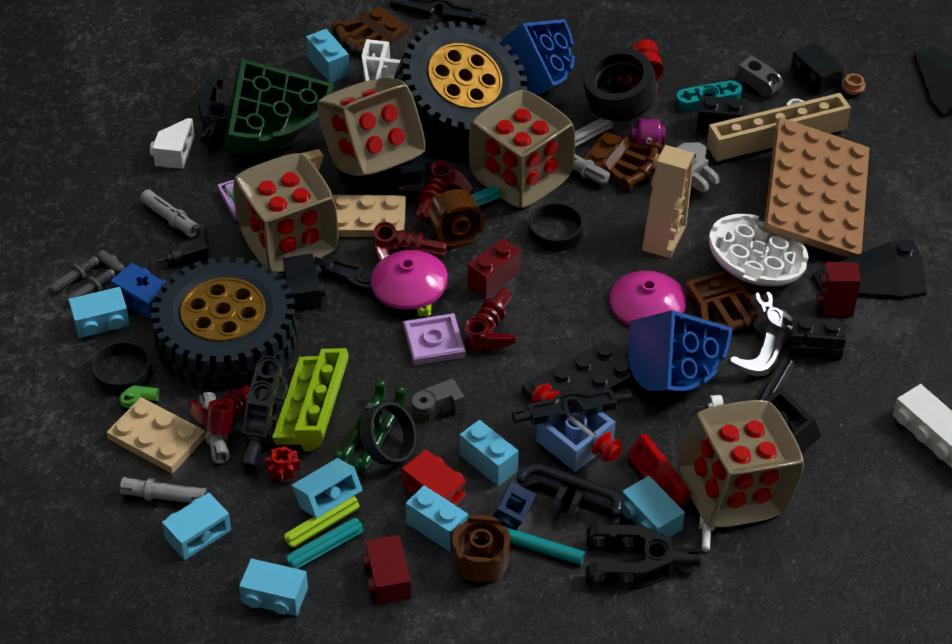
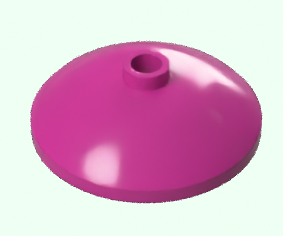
[370,250,448,310]
[609,271,687,327]

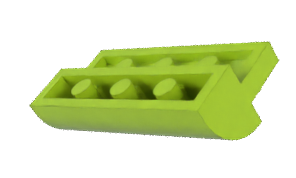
[272,348,349,452]

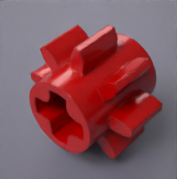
[265,446,301,481]

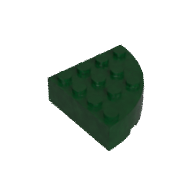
[222,59,334,154]

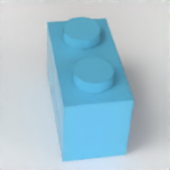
[306,29,350,83]
[69,287,130,338]
[460,420,518,486]
[292,458,363,518]
[622,476,685,537]
[406,486,468,552]
[162,493,231,560]
[239,558,308,616]

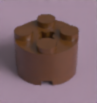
[428,189,485,248]
[452,515,510,582]

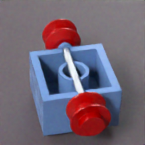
[531,384,622,472]

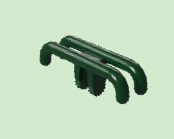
[333,380,406,472]

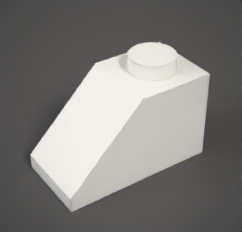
[150,118,195,169]

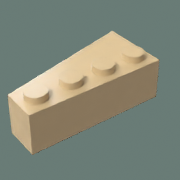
[642,145,695,259]

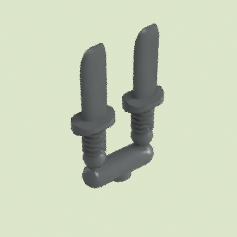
[51,250,124,304]

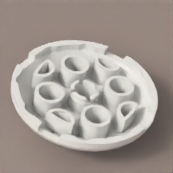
[709,214,808,287]

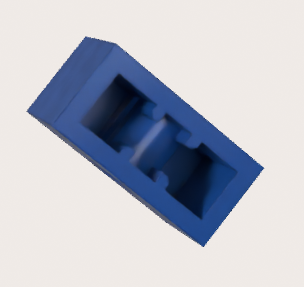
[111,263,168,321]

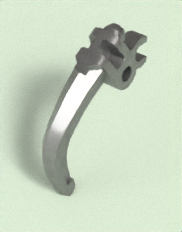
[727,292,792,376]

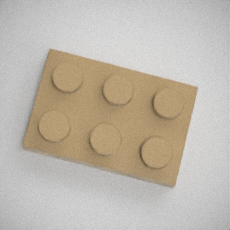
[332,195,406,237]
[107,397,206,474]

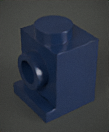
[492,481,536,530]

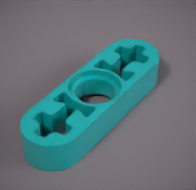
[676,81,742,111]

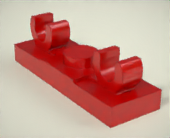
[626,434,691,508]

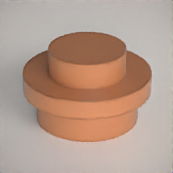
[842,73,866,95]

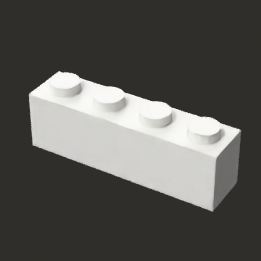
[893,384,952,468]

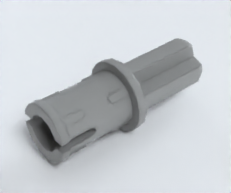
[572,154,610,184]

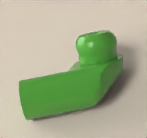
[119,386,159,408]

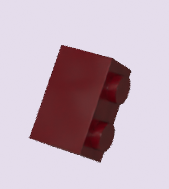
[468,238,521,298]
[816,262,861,317]
[361,535,411,604]

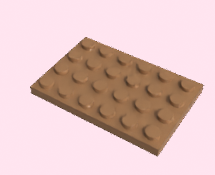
[763,117,869,258]

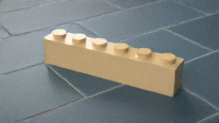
[707,93,851,162]

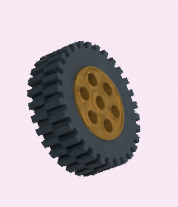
[394,21,527,151]
[151,257,297,390]

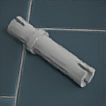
[140,189,200,238]
[199,392,230,464]
[120,477,207,504]

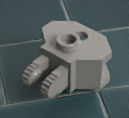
[677,142,720,193]

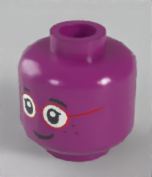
[630,118,666,146]

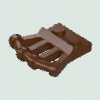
[331,6,409,54]
[583,131,662,191]
[685,270,758,334]

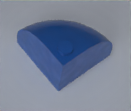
[500,19,575,95]
[628,310,732,393]

